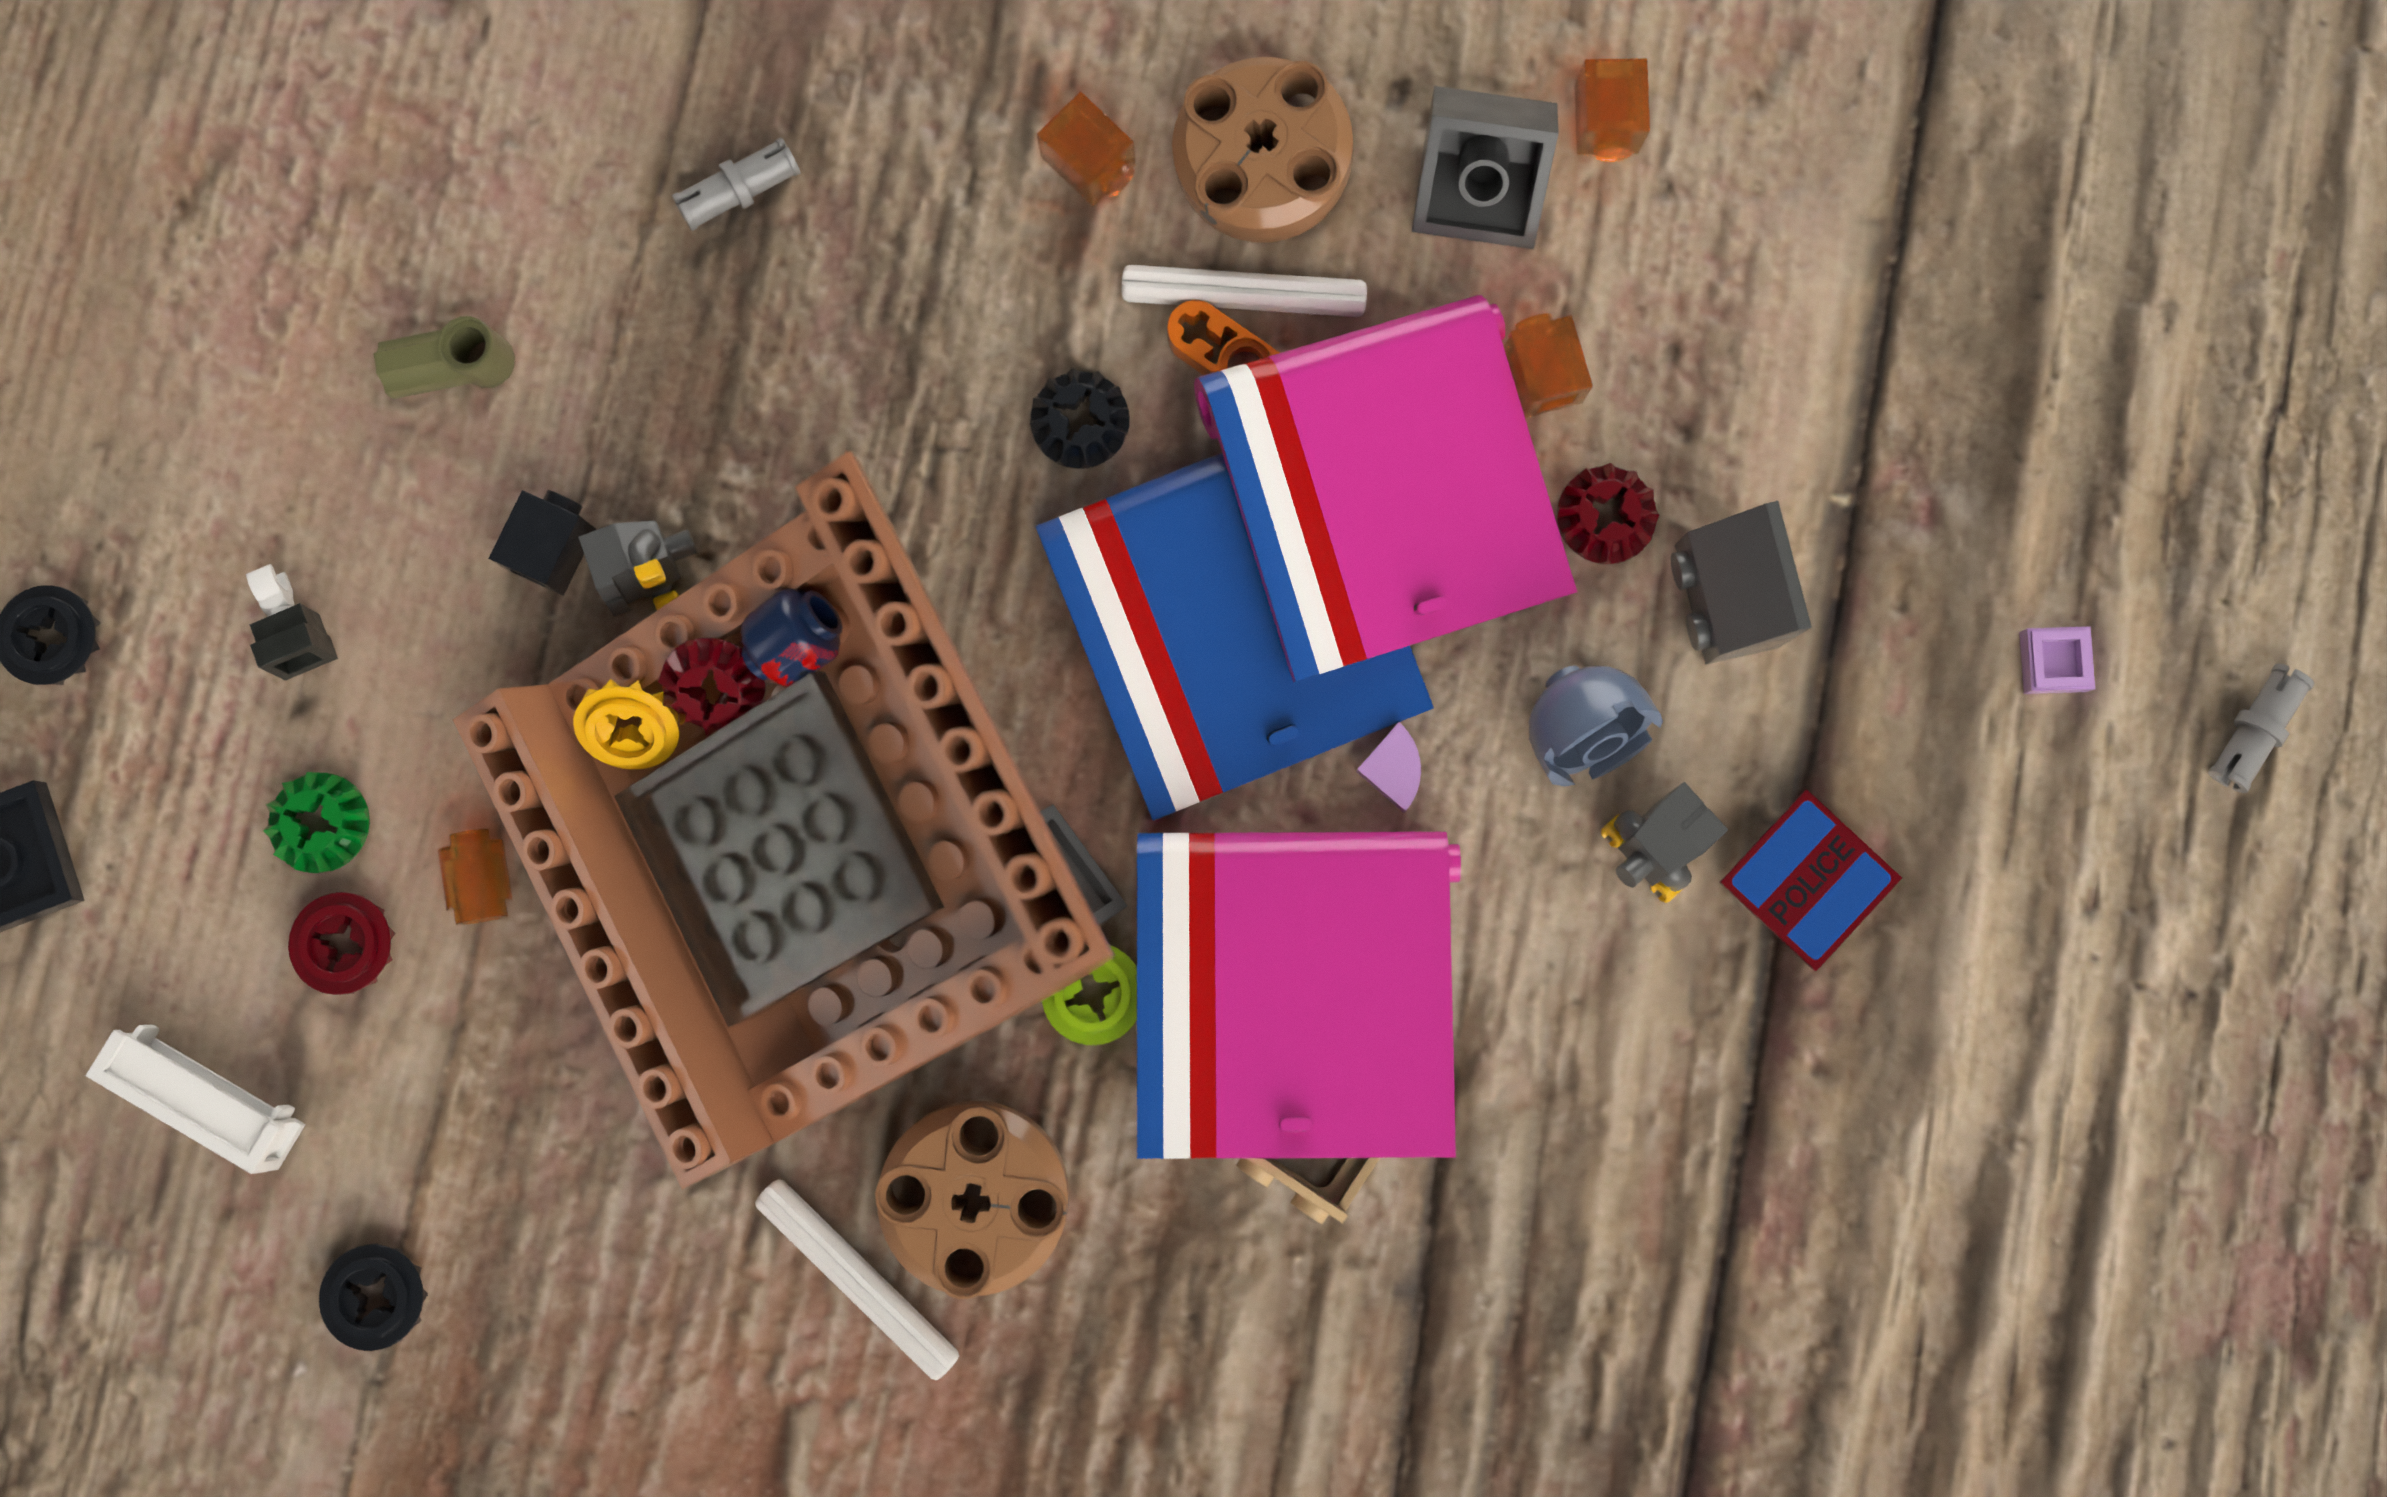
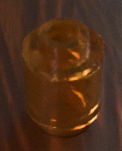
[437,829,513,925]

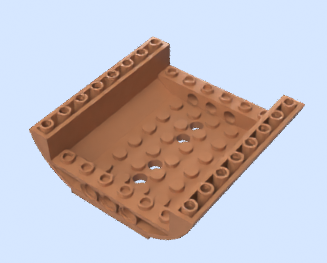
[453,451,1115,1189]

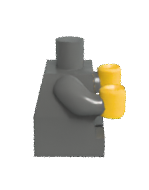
[578,521,697,617]
[1601,782,1728,903]

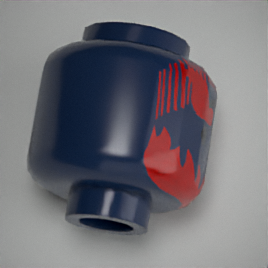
[741,588,843,687]

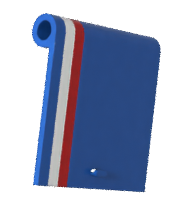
[1035,453,1434,821]

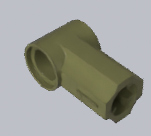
[374,316,515,399]

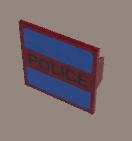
[1719,789,1902,972]

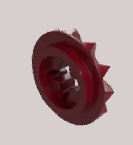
[1557,463,1660,564]
[658,638,766,736]
[288,892,396,995]

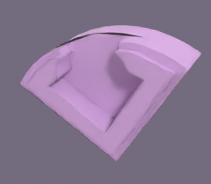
[1356,722,1421,813]

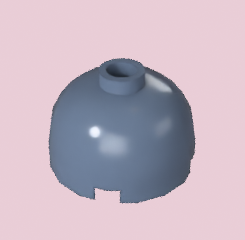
[1528,666,1663,787]

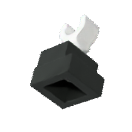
[246,564,338,681]

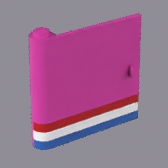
[1194,295,1577,682]
[1137,831,1461,1159]

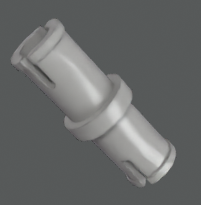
[672,137,801,231]
[2208,664,2315,793]

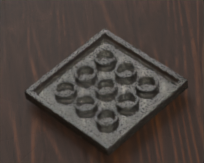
[614,671,944,1027]

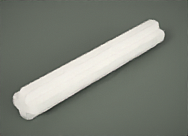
[1121,265,1367,317]
[755,1179,959,1380]

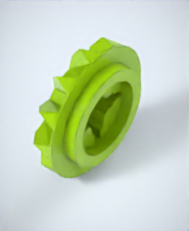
[1042,945,1137,1046]

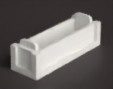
[86,1025,306,1174]

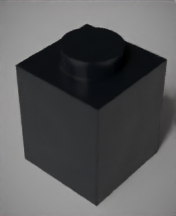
[488,490,596,596]

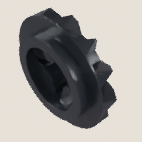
[1030,368,1130,469]
[0,585,101,686]
[319,1243,428,1351]

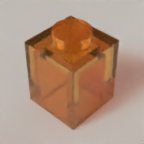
[1575,58,1650,162]
[1037,91,1136,207]
[1504,313,1593,418]

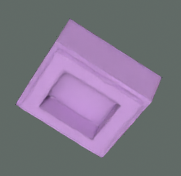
[2019,626,2095,694]

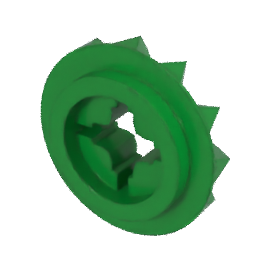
[263,772,370,873]

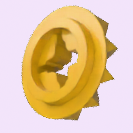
[573,679,681,769]

